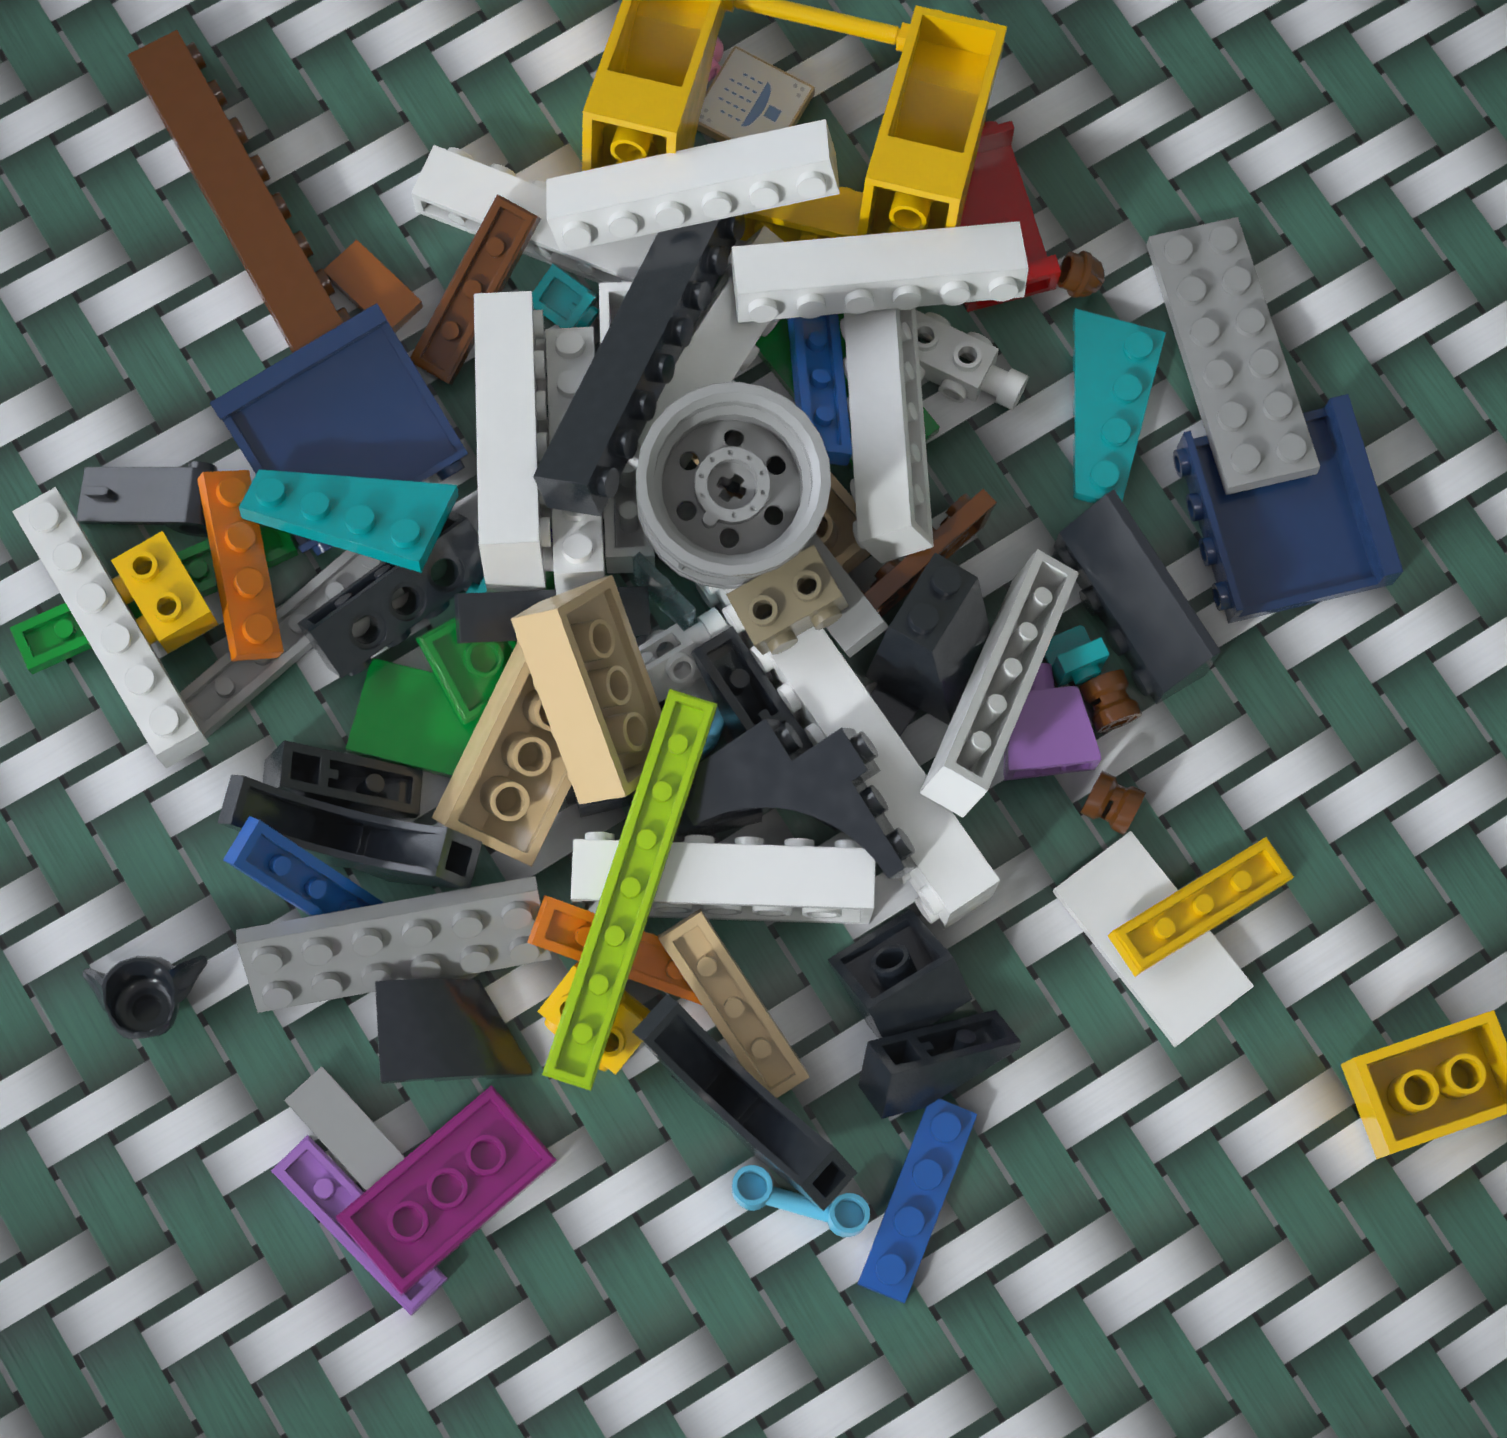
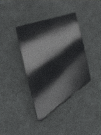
[375,979,532,1084]

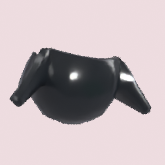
[83,955,208,1039]

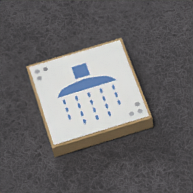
[697,46,815,142]

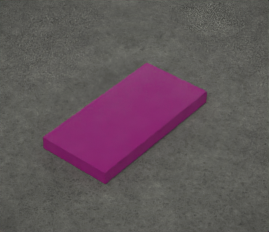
[336,1085,557,1296]

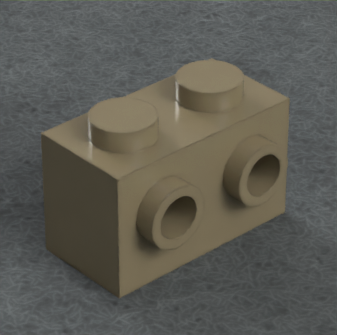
[726,545,849,655]

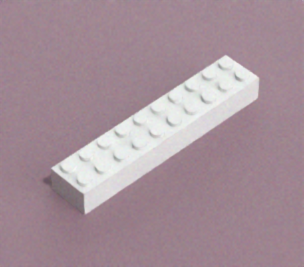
[677,483,1000,930]

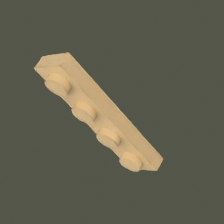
[658,908,809,1098]

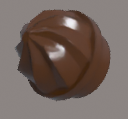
[1058,251,1105,298]

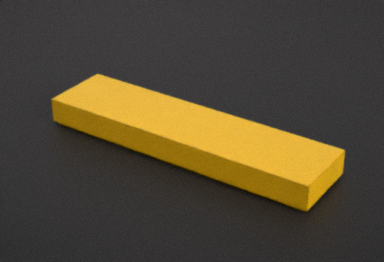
[1107,837,1294,977]

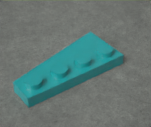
[1073,308,1166,504]
[239,469,459,573]

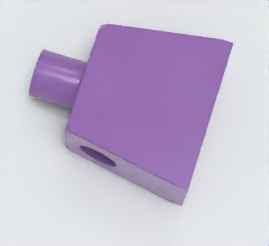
[1003,663,1101,781]

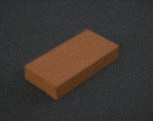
[324,239,423,333]

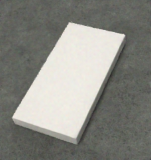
[1052,831,1254,1047]

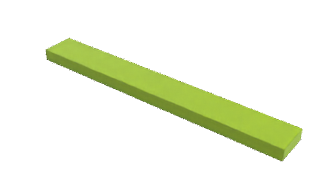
[542,689,718,1091]

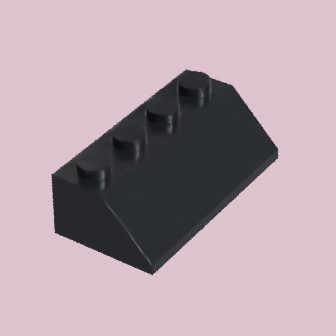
[1053,490,1221,704]

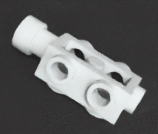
[916,310,1029,410]
[638,607,729,703]

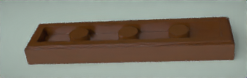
[410,194,541,385]

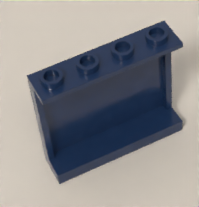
[210,303,469,556]
[1173,394,1403,624]

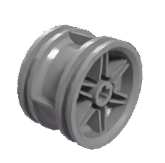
[636,382,831,590]

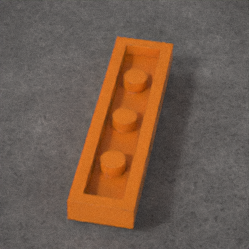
[197,470,284,662]
[527,895,702,1005]

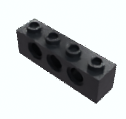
[297,511,484,678]

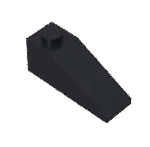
[691,626,814,754]
[262,740,423,818]
[858,1010,1021,1119]

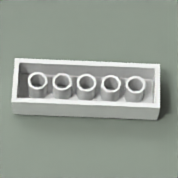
[474,291,554,592]
[571,832,875,924]

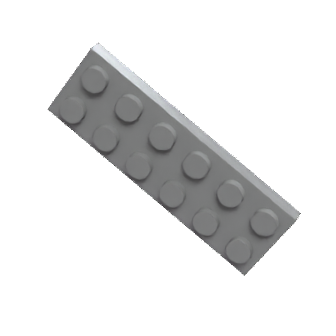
[1146,217,1320,495]
[236,876,552,1013]

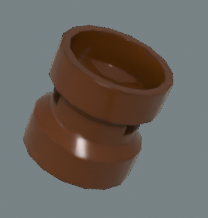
[1079,669,1142,733]
[1080,770,1146,835]

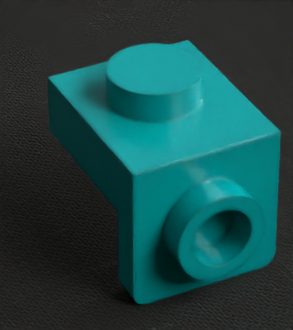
[532,264,600,328]
[1044,625,1110,687]

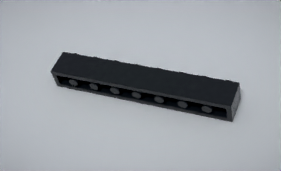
[533,214,746,516]

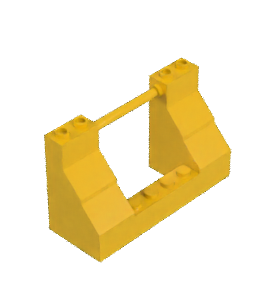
[582,0,1007,242]

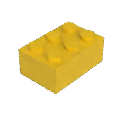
[1341,1010,1507,1159]

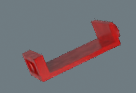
[959,121,1061,312]

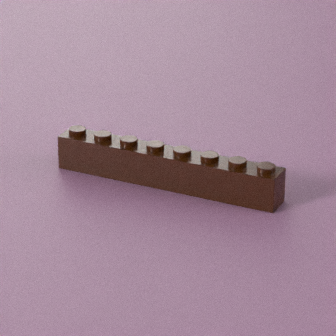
[127,30,351,353]

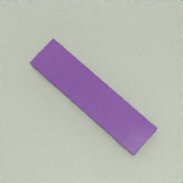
[271,1135,448,1316]

